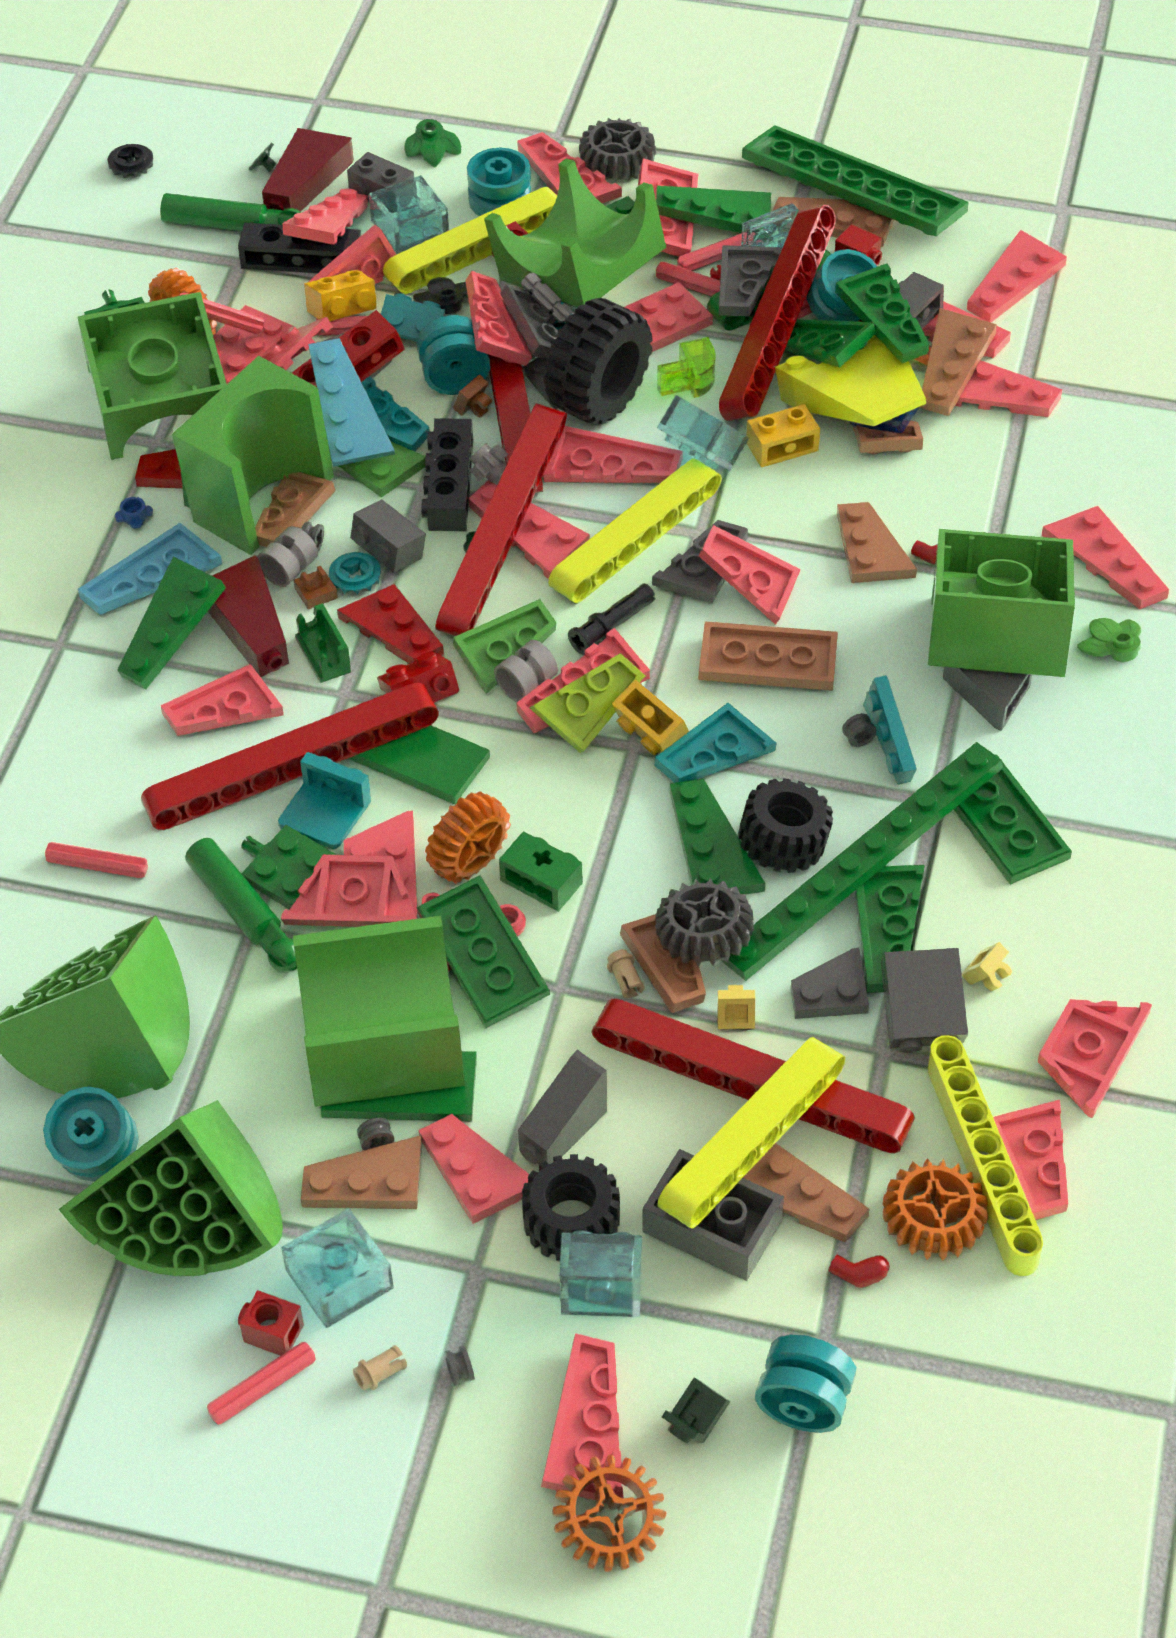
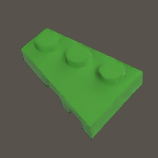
[453,599,557,694]

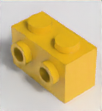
[304,270,377,321]
[746,404,820,468]
[612,679,689,756]

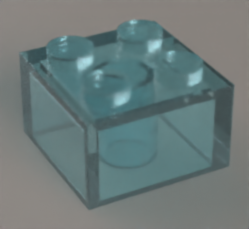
[369,175,449,255]
[657,395,749,471]
[281,1208,394,1328]
[559,1231,642,1317]

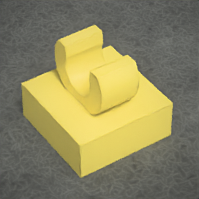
[962,942,1012,991]
[717,985,755,1029]

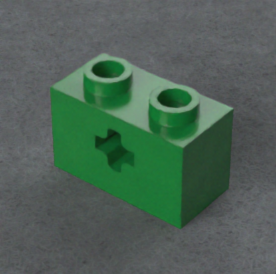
[499,831,583,912]

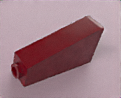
[262,128,354,212]
[207,555,289,677]

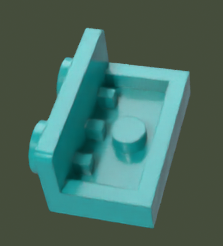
[381,293,445,342]

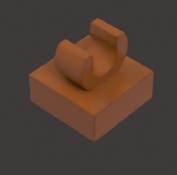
[453,374,493,418]
[293,566,338,610]

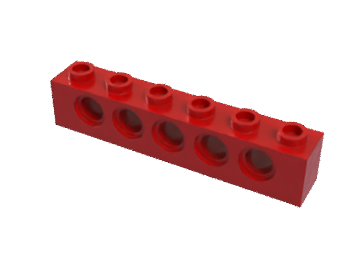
[291,310,405,387]

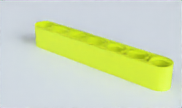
[383,187,557,294]
[548,458,722,603]
[927,1035,1043,1276]
[657,1037,846,1229]

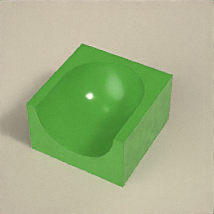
[928,529,1075,677]

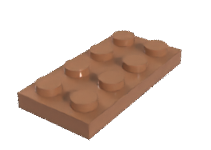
[698,621,838,691]

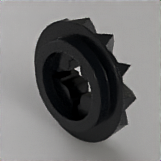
[107,144,154,178]

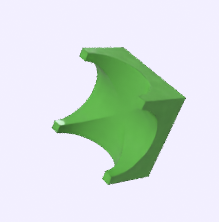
[484,158,666,307]
[77,292,227,460]

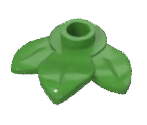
[1077,618,1141,662]

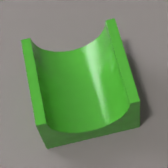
[172,356,334,555]
[293,916,465,1107]

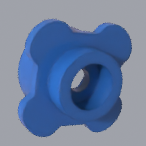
[115,497,153,528]

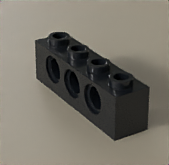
[238,223,361,273]
[421,418,474,532]

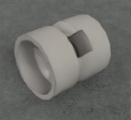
[257,526,318,587]
[494,640,558,702]

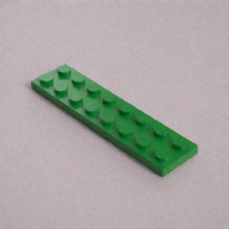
[742,125,969,237]

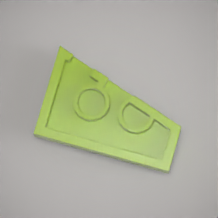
[530,653,646,753]

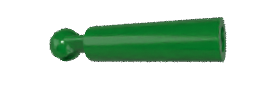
[160,193,301,232]
[185,838,297,973]

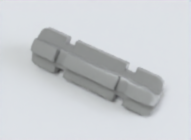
[521,272,572,323]

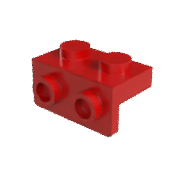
[377,652,460,703]

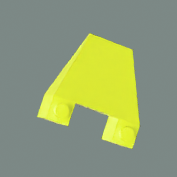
[775,335,926,426]

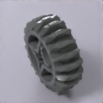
[579,117,656,182]
[655,878,754,967]

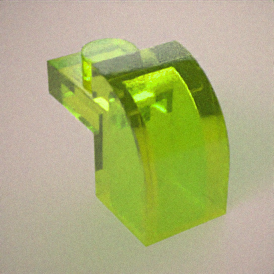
[657,337,716,398]

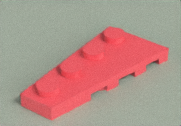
[517,132,622,203]
[263,317,333,370]
[543,426,683,483]
[468,480,590,579]
[516,628,650,733]
[541,1333,624,1503]

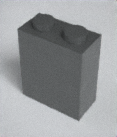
[881,948,968,1053]

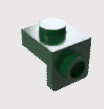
[661,1377,731,1444]

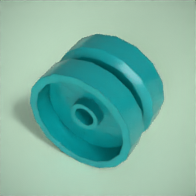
[466,147,531,216]
[807,249,878,322]
[416,315,490,395]
[43,1087,139,1182]
[755,1334,857,1433]

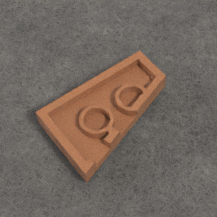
[255,472,336,547]

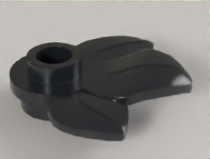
[413,277,468,314]

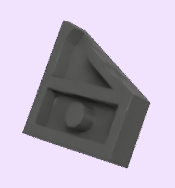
[790,947,869,1019]

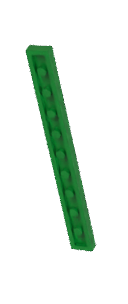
[721,742,1003,981]

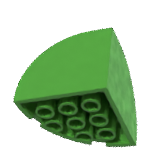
[0,915,190,1098]
[59,1100,283,1276]

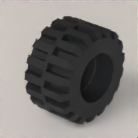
[738,778,833,873]
[522,1154,620,1263]

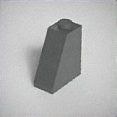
[943,667,1032,731]
[518,1049,607,1164]

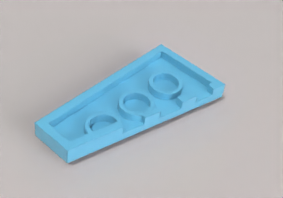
[308,338,395,467]
[78,523,223,615]

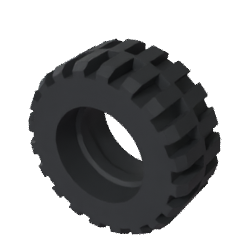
[544,298,653,425]

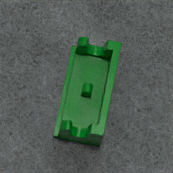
[295,603,351,683]

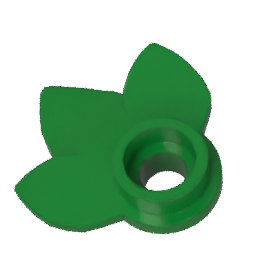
[404,119,462,167]

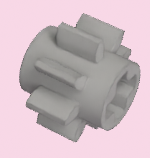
[469,443,508,482]

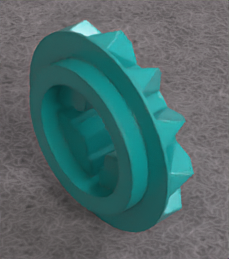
[329,552,381,596]

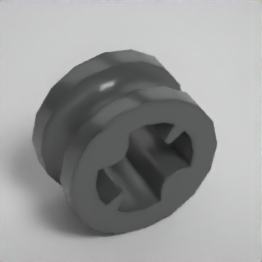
[301,521,324,552]
[842,713,877,747]
[357,1117,395,1150]
[444,1345,475,1386]

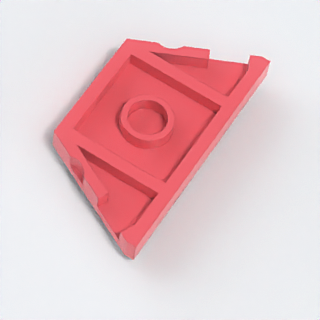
[343,810,418,918]
[281,854,418,927]
[1038,999,1152,1118]

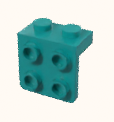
[278,752,371,849]

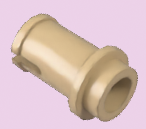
[607,949,645,998]
[353,1345,407,1391]

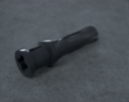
[568,583,656,655]

